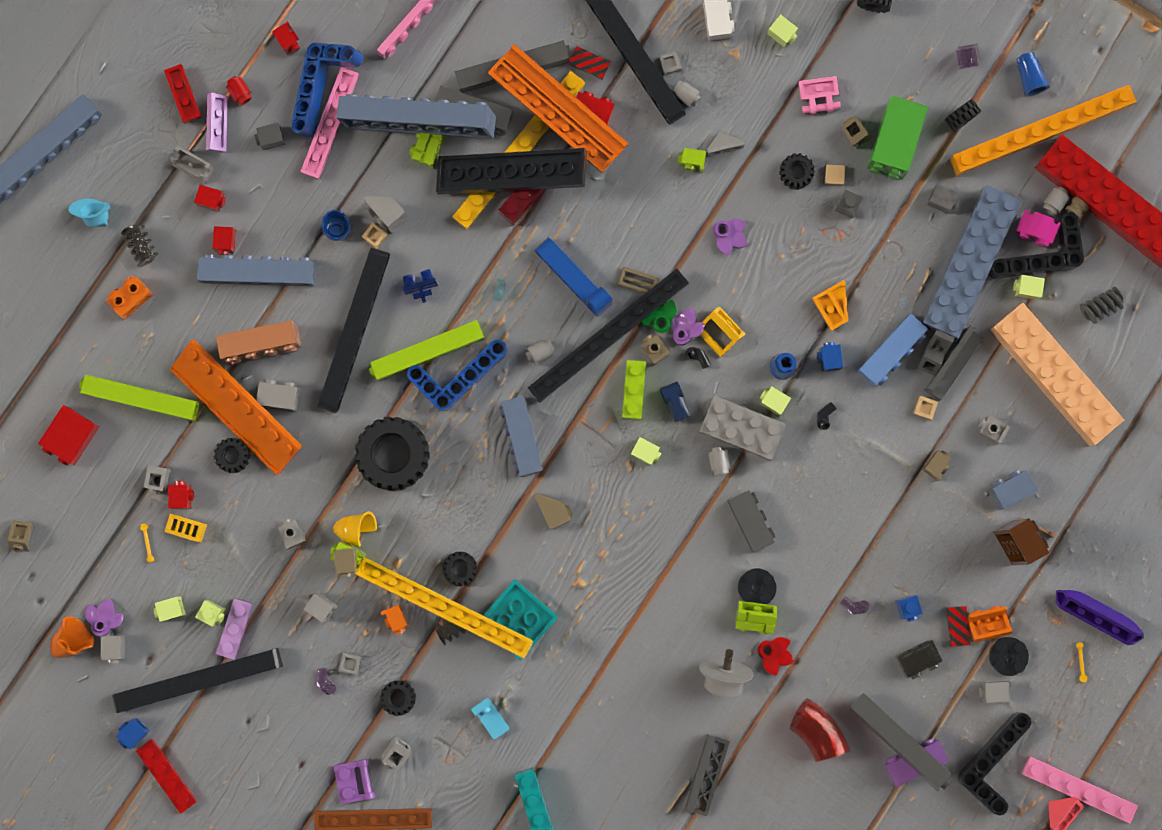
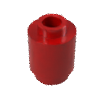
[226,76,253,106]

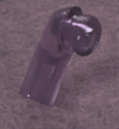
[840,596,870,615]
[317,668,336,695]

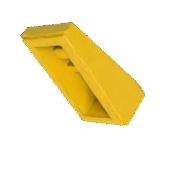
[164,513,207,543]

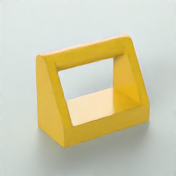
[700,306,745,357]

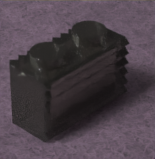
[895,640,943,680]

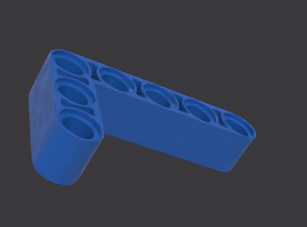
[292,43,363,138]
[534,237,613,317]
[407,340,507,412]

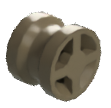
[1064,197,1089,221]

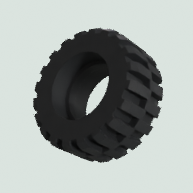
[355,417,430,491]

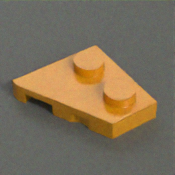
[812,280,848,331]

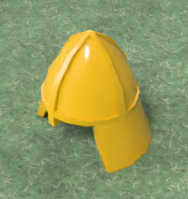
[333,511,377,547]

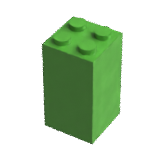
[867,95,928,180]

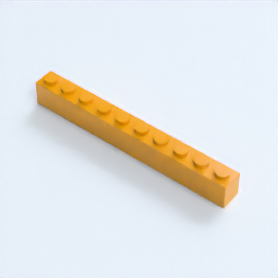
[949,85,1137,177]

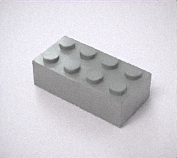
[699,396,786,461]

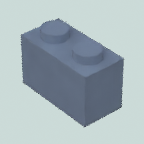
[989,469,1038,510]

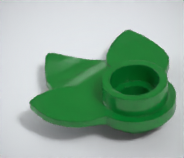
[642,300,677,334]

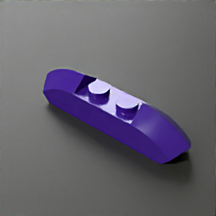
[1055,590,1144,646]

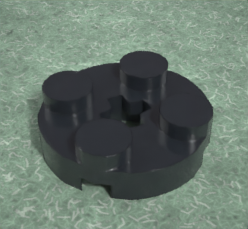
[737,568,777,605]
[989,637,1029,676]

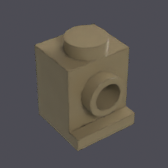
[841,116,873,148]
[641,334,670,366]
[922,450,952,481]

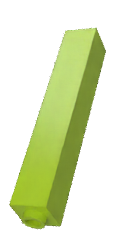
[369,320,485,382]
[79,374,200,421]

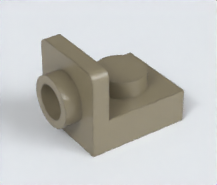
[7,520,34,552]

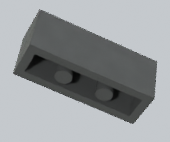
[727,490,776,553]

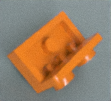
[968,606,1012,643]

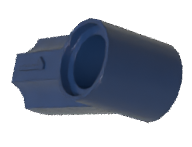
[660,381,690,422]

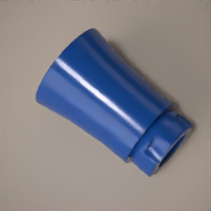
[1016,52,1050,96]
[770,353,796,380]

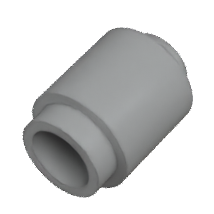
[672,81,701,108]
[1042,187,1070,216]
[525,339,555,365]
[708,446,730,475]

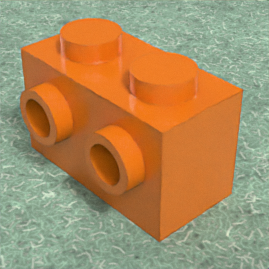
[106,276,153,320]

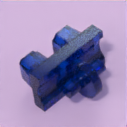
[402,269,438,303]

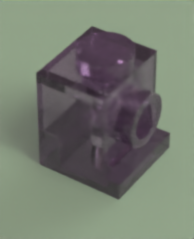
[956,43,980,69]

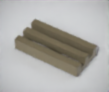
[617,267,659,294]

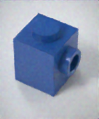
[817,342,843,372]
[895,595,923,622]
[116,718,150,749]

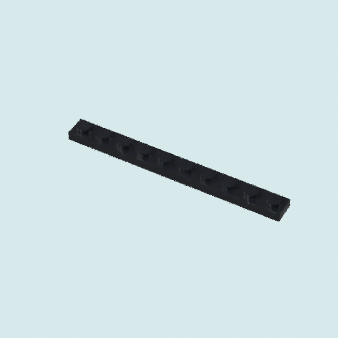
[528,268,689,403]

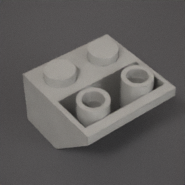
[363,196,409,234]

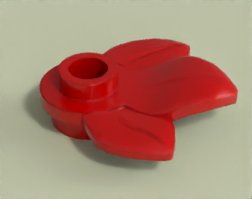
[757,637,794,676]

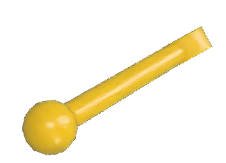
[140,523,154,563]
[1076,642,1087,682]

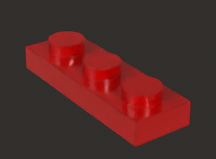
[164,64,202,124]

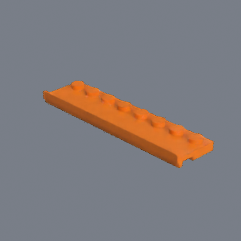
[488,44,629,173]
[170,339,303,475]

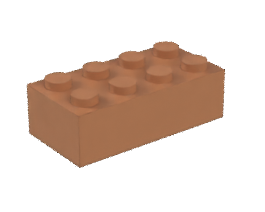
[216,320,302,365]

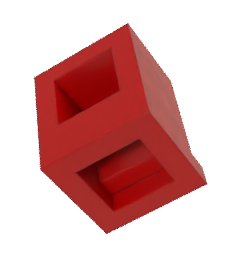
[272,21,300,55]

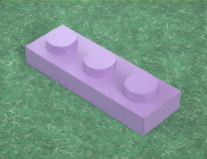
[206,93,228,153]
[216,598,254,660]

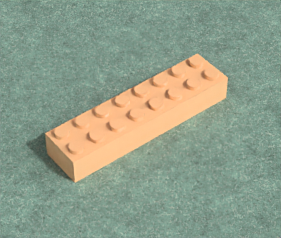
[990,303,1124,446]

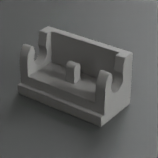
[170,146,214,184]

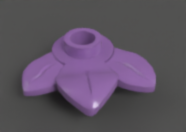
[713,218,747,255]
[670,308,705,345]
[85,599,124,637]

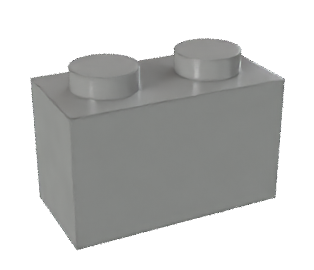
[256,379,300,411]
[303,593,338,623]

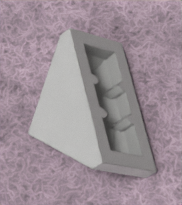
[706,131,745,157]

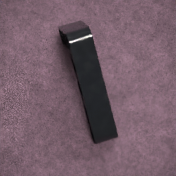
[988,212,1084,279]
[958,712,1032,816]

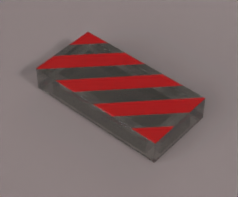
[569,46,611,80]
[946,606,971,647]

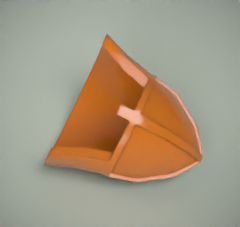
[50,616,94,658]

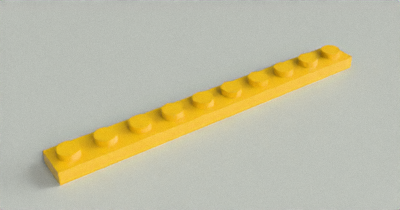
[452,71,585,230]
[355,557,533,659]

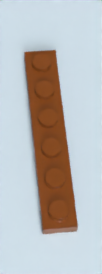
[314,808,432,830]

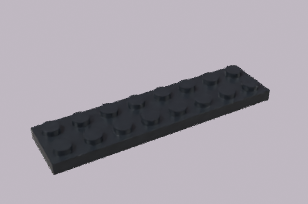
[436,148,587,195]

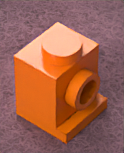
[381,604,409,635]

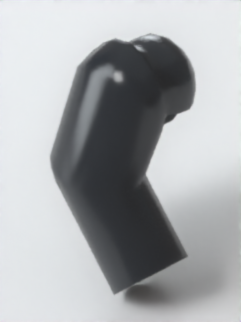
[685,347,711,369]
[817,402,836,430]

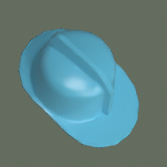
[68,198,110,227]

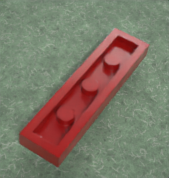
[136,739,198,814]

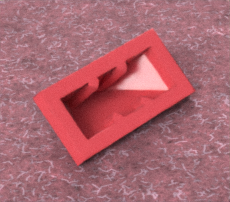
[1048,797,1084,830]

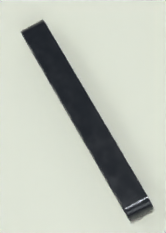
[585,0,686,125]
[318,247,390,413]
[112,648,283,713]

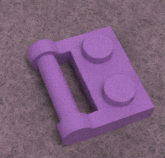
[334,759,375,804]

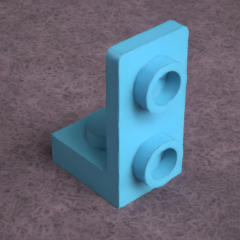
[471,697,509,739]

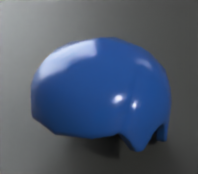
[321,210,350,241]

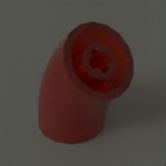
[790,698,851,762]

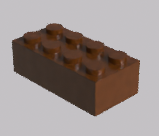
[993,518,1049,565]

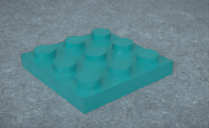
[483,579,558,661]

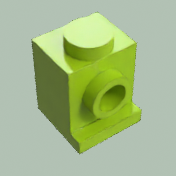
[677,148,706,173]

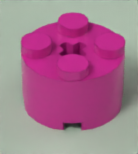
[1016,210,1061,248]

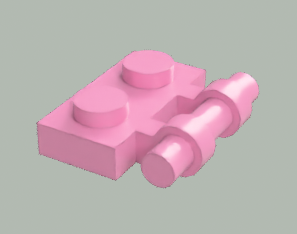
[798,76,841,115]

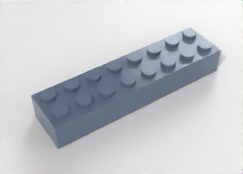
[336,94,496,139]
[921,185,1021,341]

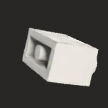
[703,0,734,41]

